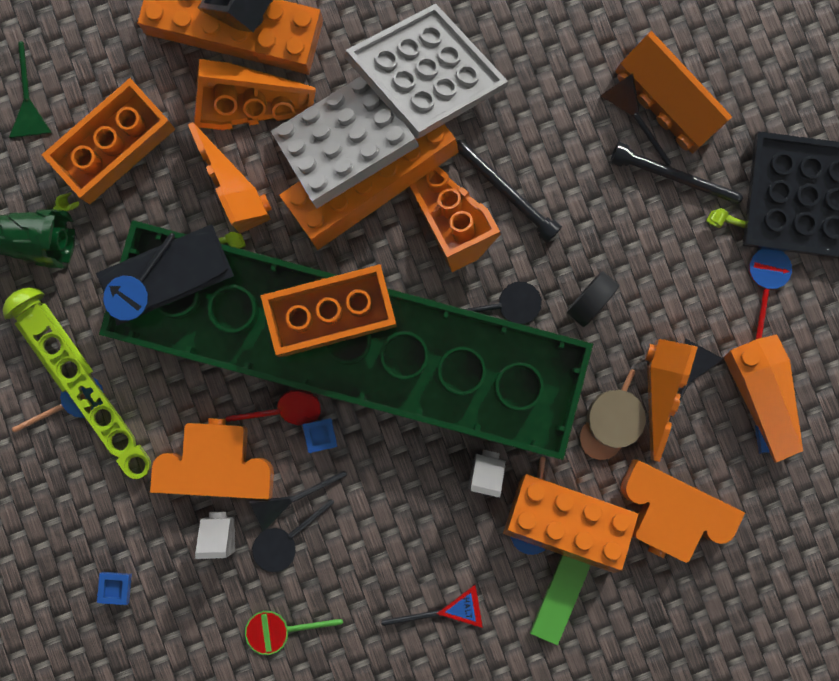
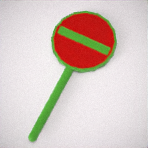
[245,610,343,655]

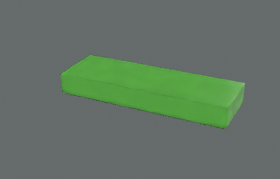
[530,555,591,646]

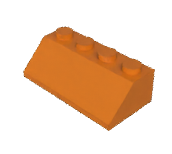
[615,31,732,154]

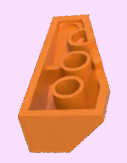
[194,59,316,130]
[188,122,272,233]
[409,166,501,272]
[723,334,803,463]
[645,339,698,462]

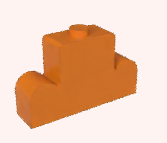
[150,418,274,499]
[621,459,745,563]

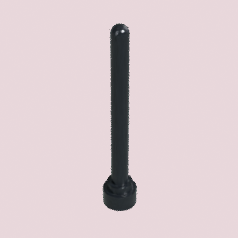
[457,140,562,244]
[610,141,743,204]

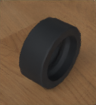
[566,271,620,327]

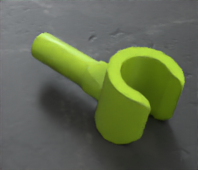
[53,192,79,211]
[706,208,745,228]
[218,232,246,249]

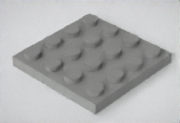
[345,4,508,139]
[271,76,419,209]

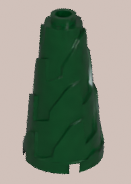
[0,209,75,269]

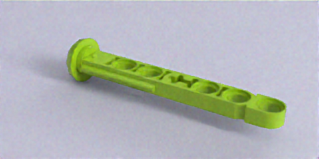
[2,287,151,479]

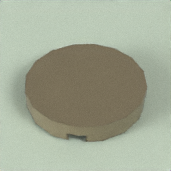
[587,389,646,448]

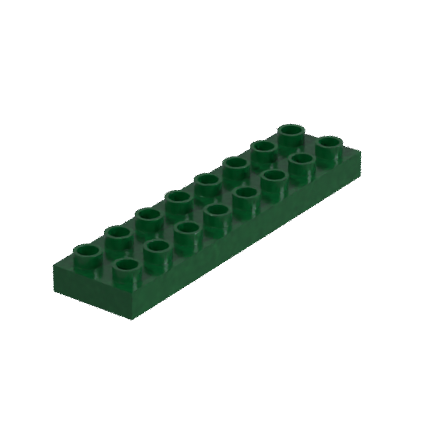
[99,220,593,460]

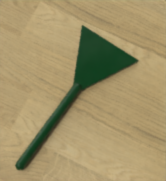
[9,41,52,138]

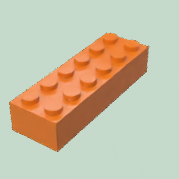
[137,0,323,75]
[279,124,459,250]

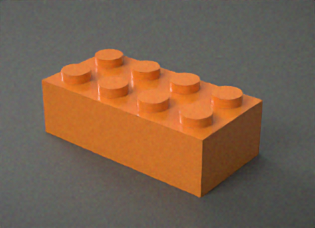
[42,78,176,205]
[260,264,397,357]
[503,474,639,573]

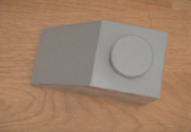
[467,450,506,498]
[195,511,235,559]

